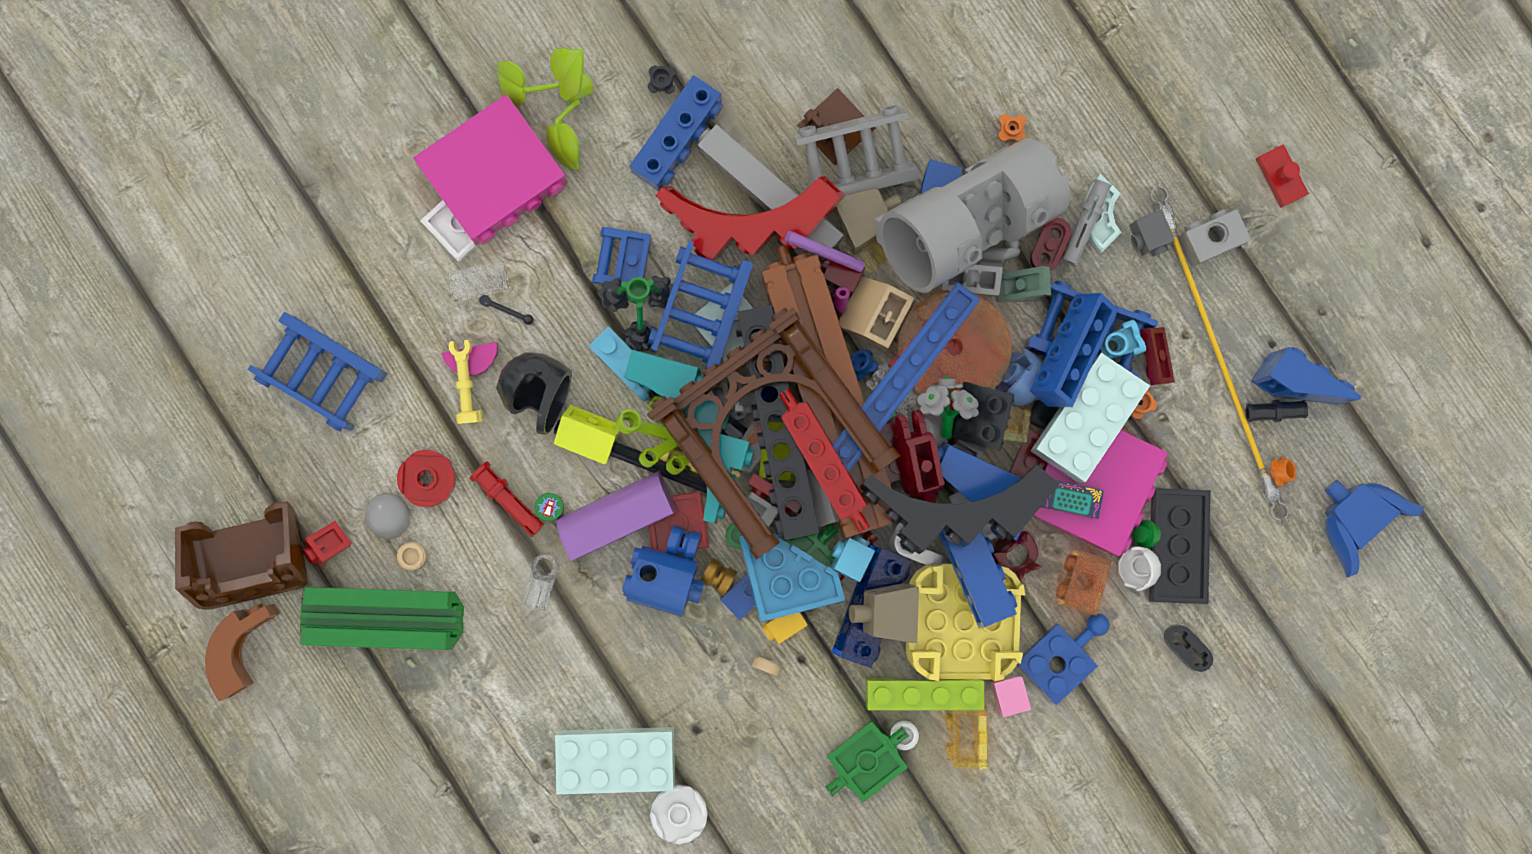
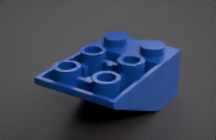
[1251,347,1362,405]

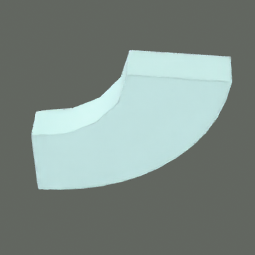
[1084,174,1122,253]

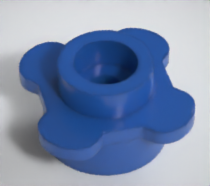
[850,350,879,381]

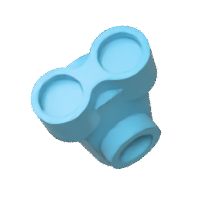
[1098,320,1146,359]

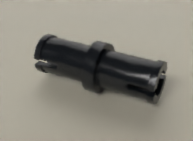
[1245,400,1308,423]

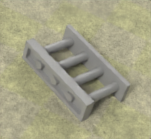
[793,105,920,195]

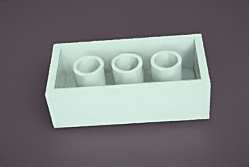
[1031,353,1150,483]
[555,727,675,795]

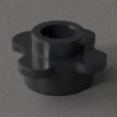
[647,65,676,94]

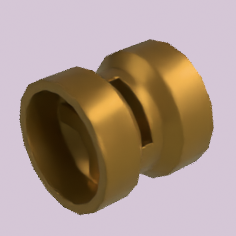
[700,557,738,596]

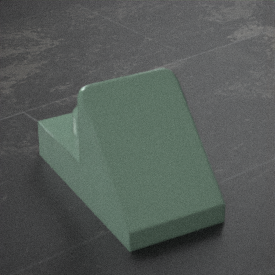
[997,266,1051,303]

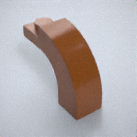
[205,603,280,701]

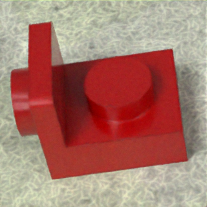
[303,521,352,569]

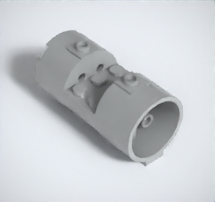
[875,138,1070,293]

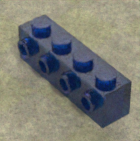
[832,545,911,668]

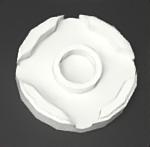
[650,784,708,844]

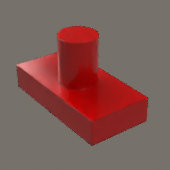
[1255,144,1309,208]

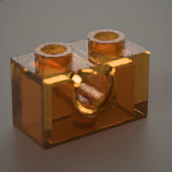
[1056,550,1112,616]

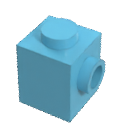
[830,535,875,582]

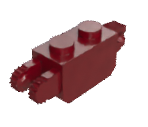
[893,409,945,503]

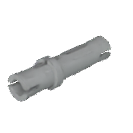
[1062,179,1112,264]

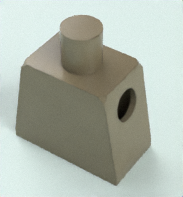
[834,188,902,254]
[849,583,919,643]

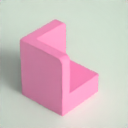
[990,676,1031,717]

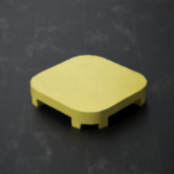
[906,563,1025,681]

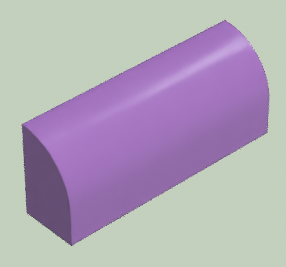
[557,471,678,561]

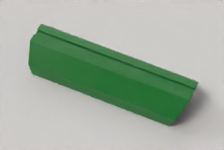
[300,587,464,650]

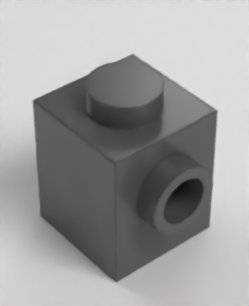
[1129,209,1175,257]

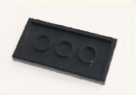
[1149,488,1211,604]

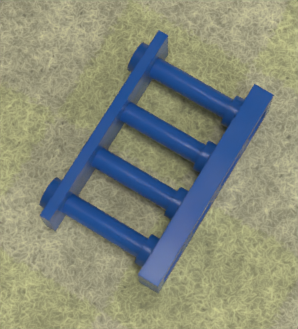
[648,241,753,370]
[1023,281,1158,378]
[247,312,388,432]

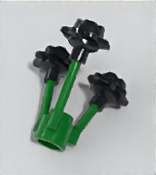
[598,275,675,351]

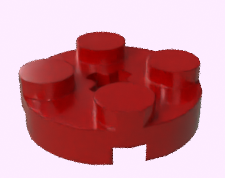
[397,450,456,507]

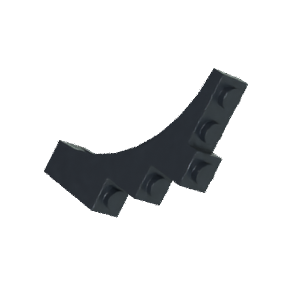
[860,465,1059,554]

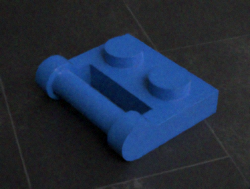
[592,227,651,285]

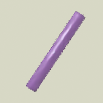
[785,231,865,272]

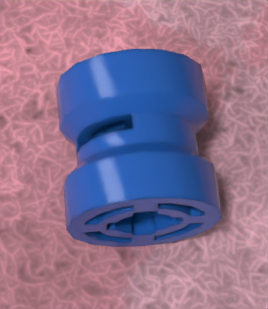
[666,525,702,560]

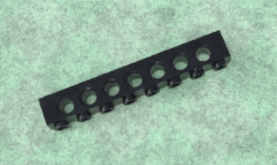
[734,305,819,540]

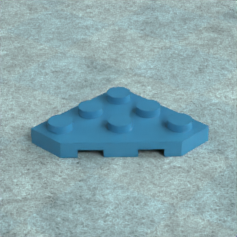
[739,534,845,622]

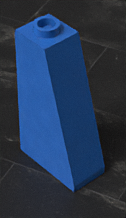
[937,441,1022,540]

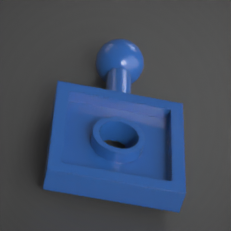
[1018,613,1110,705]

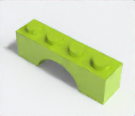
[865,677,984,710]

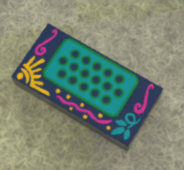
[1041,480,1104,519]

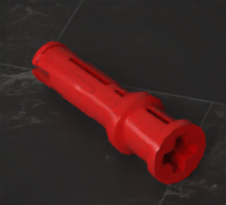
[469,461,545,537]

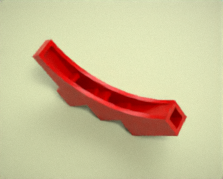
[655,176,846,261]

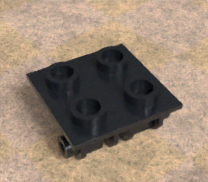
[952,381,1015,451]

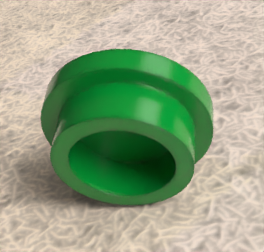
[1134,520,1161,549]

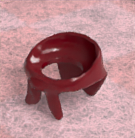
[994,531,1041,580]

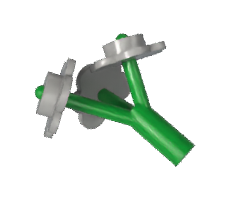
[917,376,979,439]

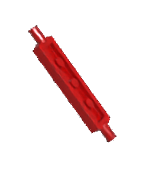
[779,389,870,533]

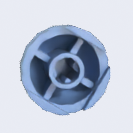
[991,348,1043,407]

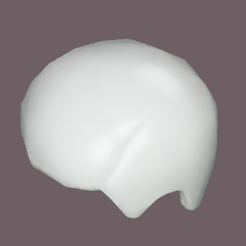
[1118,546,1161,591]

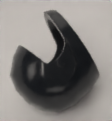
[496,352,572,435]

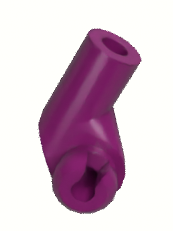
[830,287,850,312]

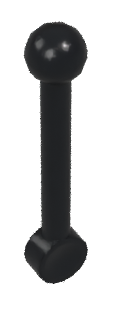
[479,295,534,325]

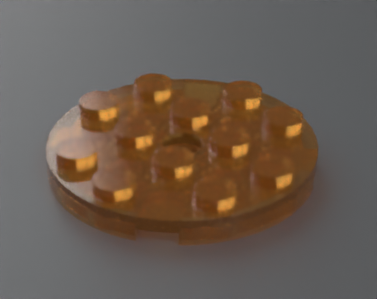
[897,291,1012,405]

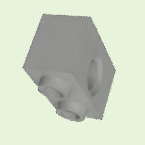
[1178,209,1251,267]

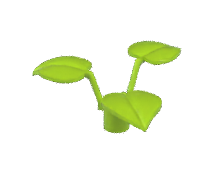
[497,48,593,170]

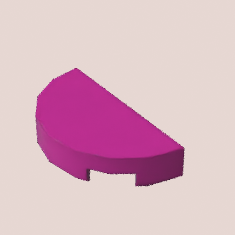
[441,342,498,376]

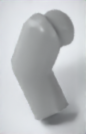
[981,240,1021,262]

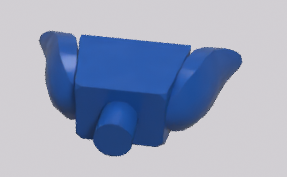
[1324,479,1424,578]

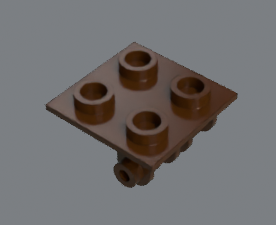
[797,88,876,165]

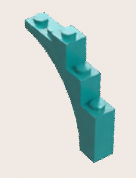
[624,350,755,524]

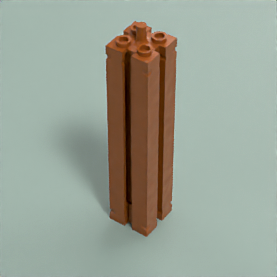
[762,245,893,538]

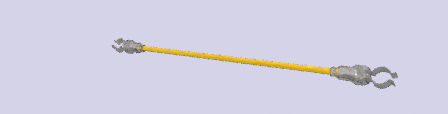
[1149,183,1288,524]

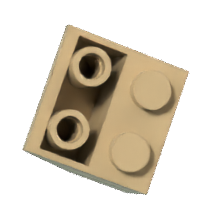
[839,277,914,352]

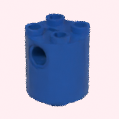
[622,546,704,617]

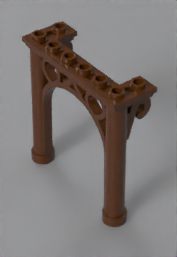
[647,308,900,560]

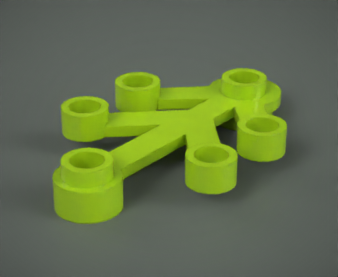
[616,396,690,475]

